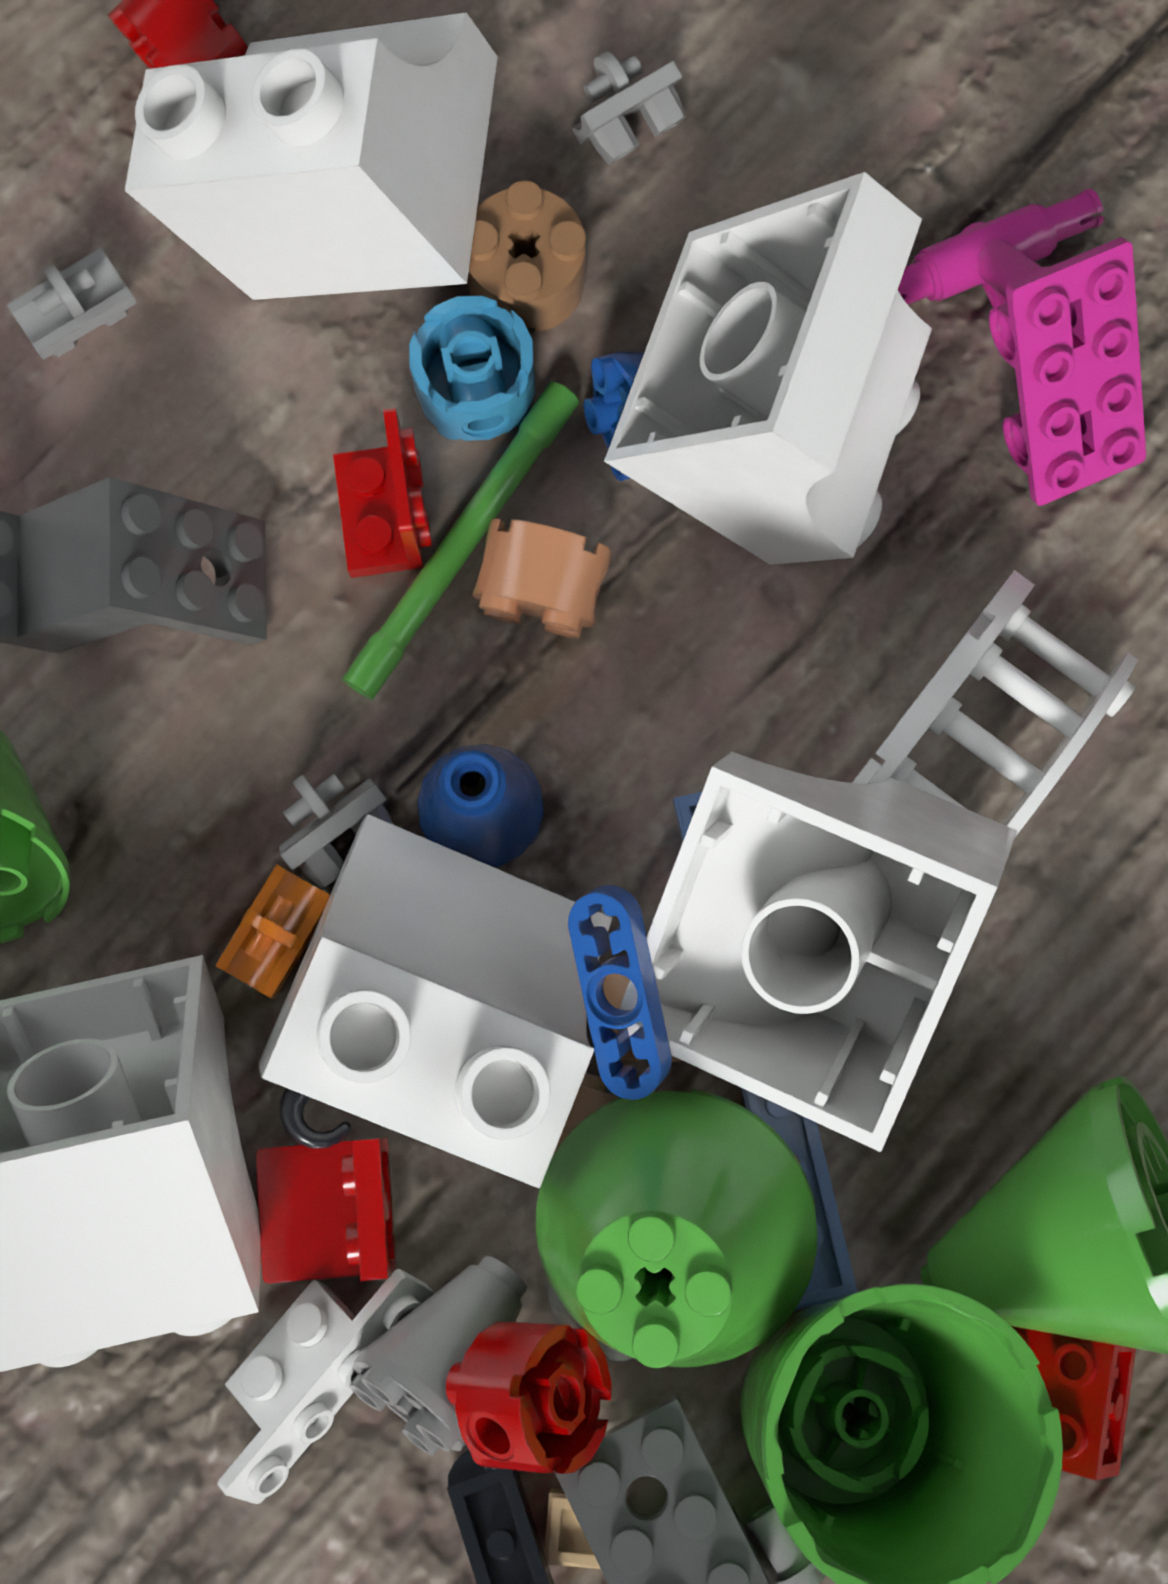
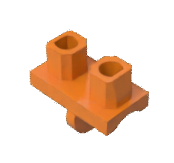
[215,864,330,1000]

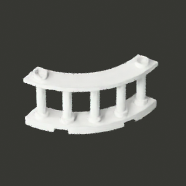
[852,570,1138,837]

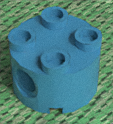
[409,296,535,441]

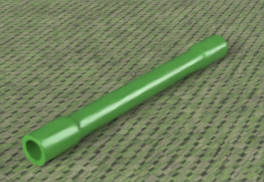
[342,381,579,700]

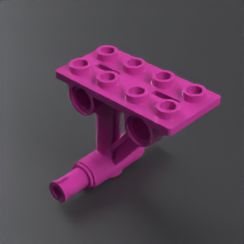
[898,188,1146,506]

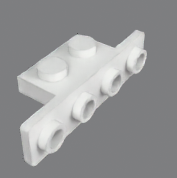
[217,1269,434,1504]

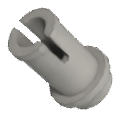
[746,1502,826,1584]

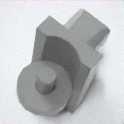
[572,51,686,165]
[7,248,137,360]
[278,774,393,889]

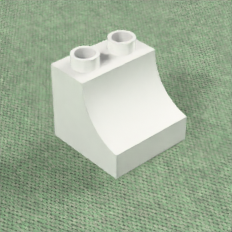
[125,12,498,300]
[604,172,932,565]
[616,752,1017,1152]
[258,814,612,1189]
[0,955,261,1372]

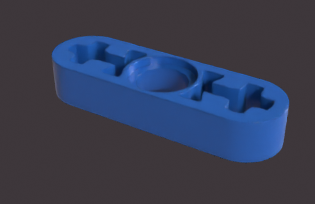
[568,885,672,1100]

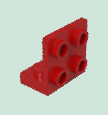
[333,408,432,578]
[256,1137,397,1284]
[1011,1326,1136,1481]

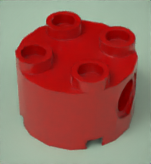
[107,0,248,69]
[446,1322,612,1474]

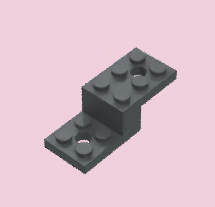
[555,1395,771,1584]

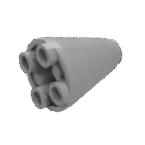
[349,1256,527,1456]

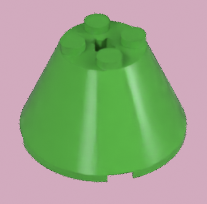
[536,1089,817,1368]

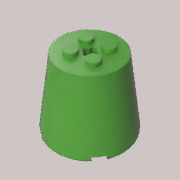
[740,1283,1063,1584]

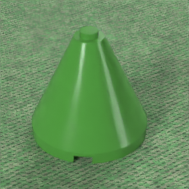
[921,1076,1168,1354]

